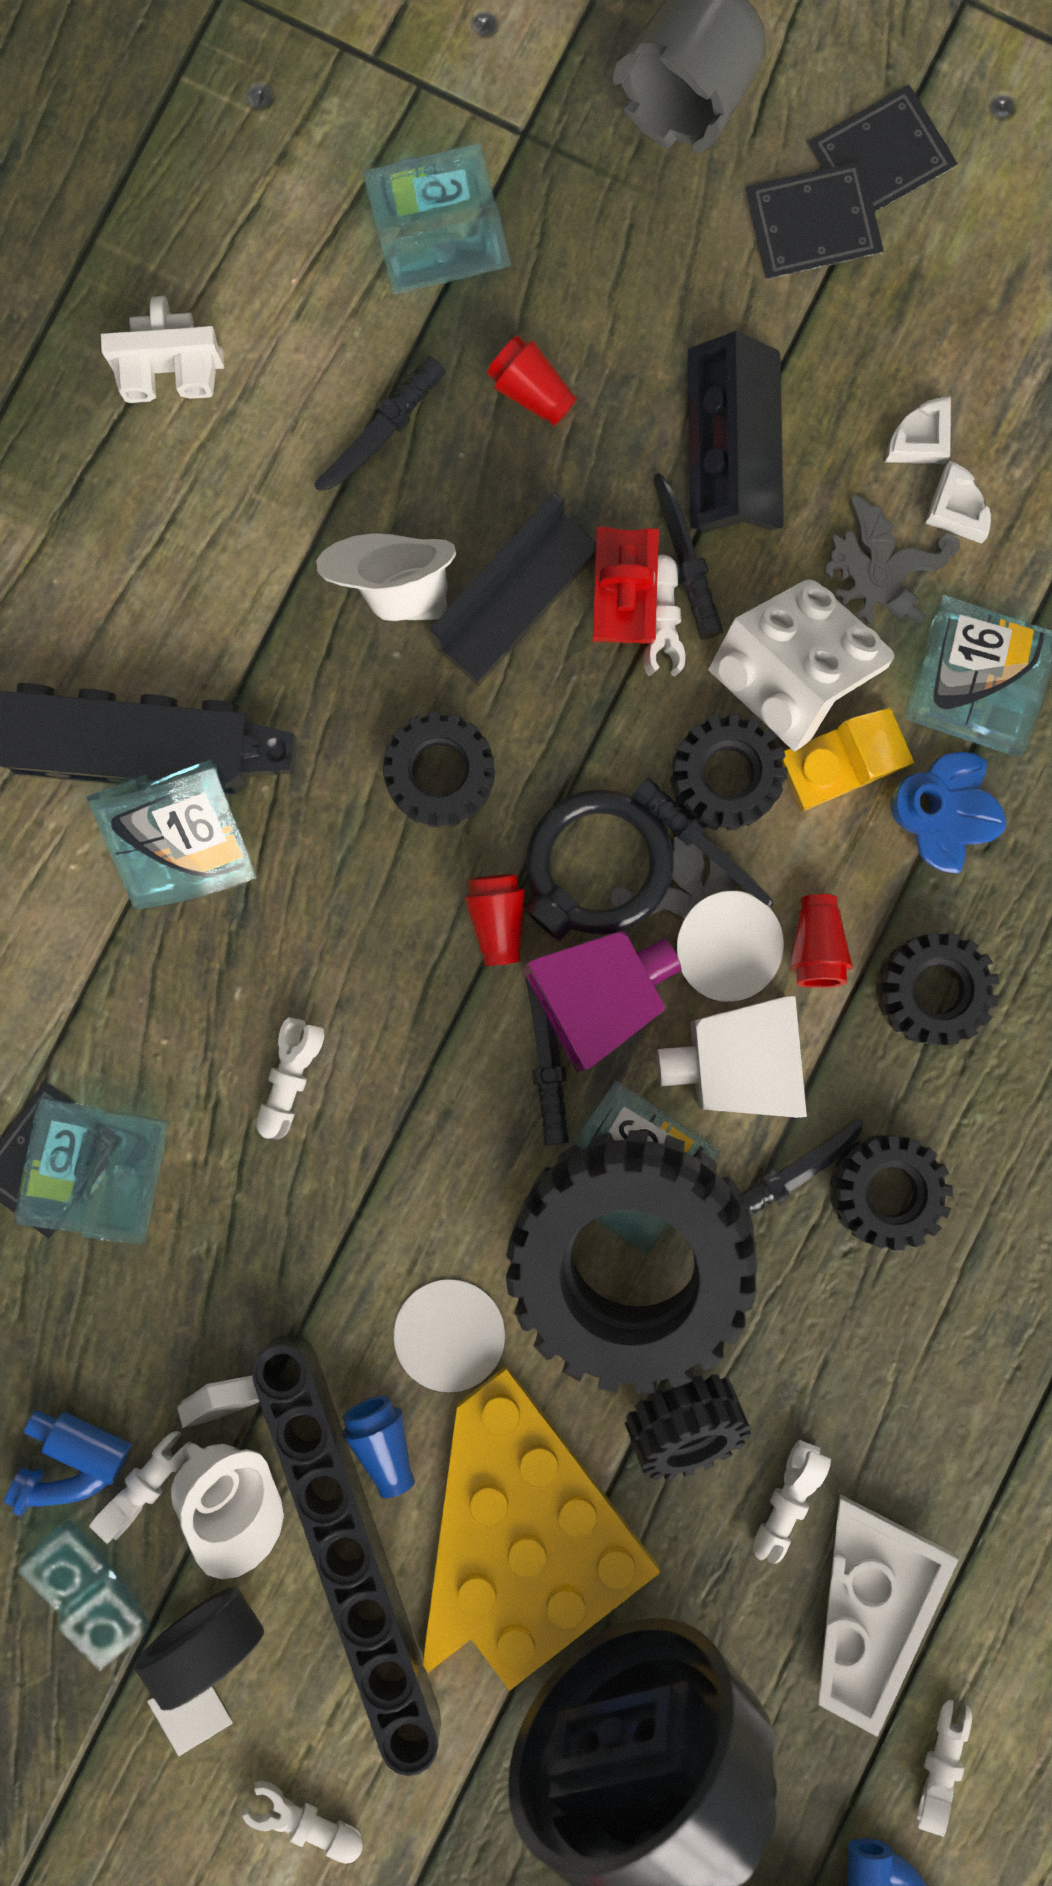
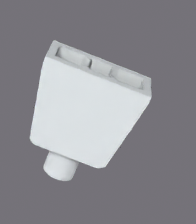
[657,996,807,1118]

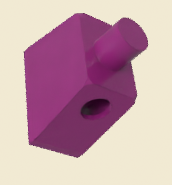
[522,931,682,1073]

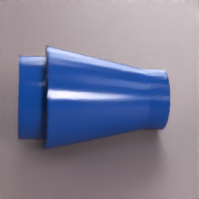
[342,1396,415,1498]

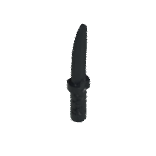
[315,356,446,491]
[654,473,724,640]
[632,777,774,907]
[524,975,569,1146]
[740,1119,863,1216]

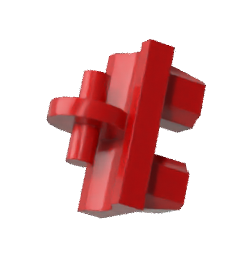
[592,527,659,644]

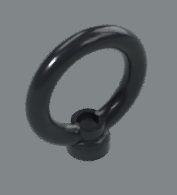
[523,790,674,942]

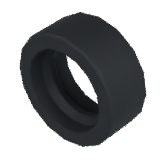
[135,1587,264,1710]

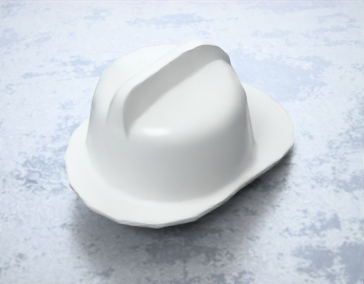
[316,533,456,621]
[171,1443,284,1579]

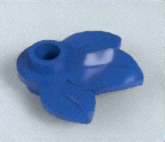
[890,752,1006,873]

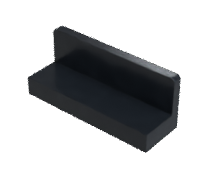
[688,331,784,533]
[430,492,596,686]

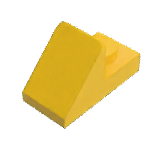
[782,708,915,812]

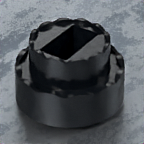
[508,1618,777,1886]

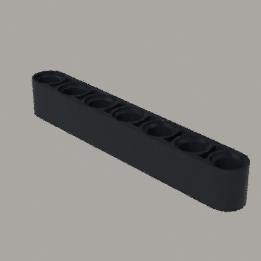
[252,1334,441,1776]

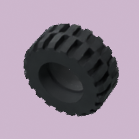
[506,1130,757,1394]

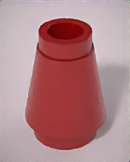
[486,335,578,427]
[463,873,525,966]
[790,894,853,988]

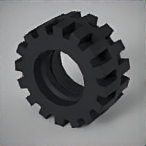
[383,711,495,828]

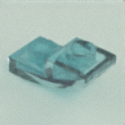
[17,1518,150,1671]

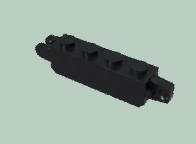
[0,683,297,796]

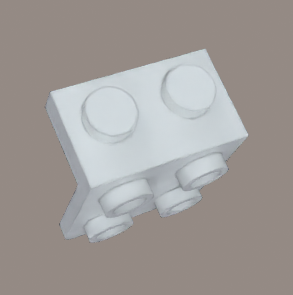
[708,580,894,752]

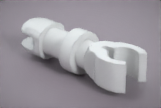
[643,554,686,677]
[256,1017,324,1140]
[89,1431,191,1544]
[753,1440,831,1564]
[916,1700,972,1837]
[242,1781,363,1864]

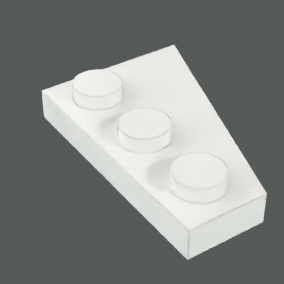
[818,1494,959,1737]

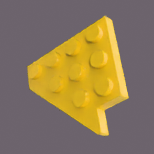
[423,1365,660,1691]

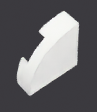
[885,397,951,464]
[925,461,991,543]
[177,1376,260,1428]

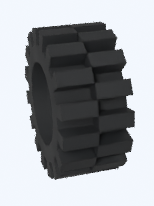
[671,713,787,831]
[876,932,1000,1045]
[830,1135,953,1251]
[625,1375,751,1480]

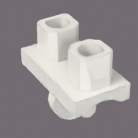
[101,296,224,403]

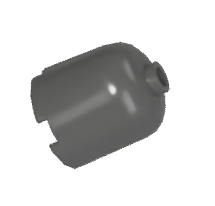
[612,0,766,153]

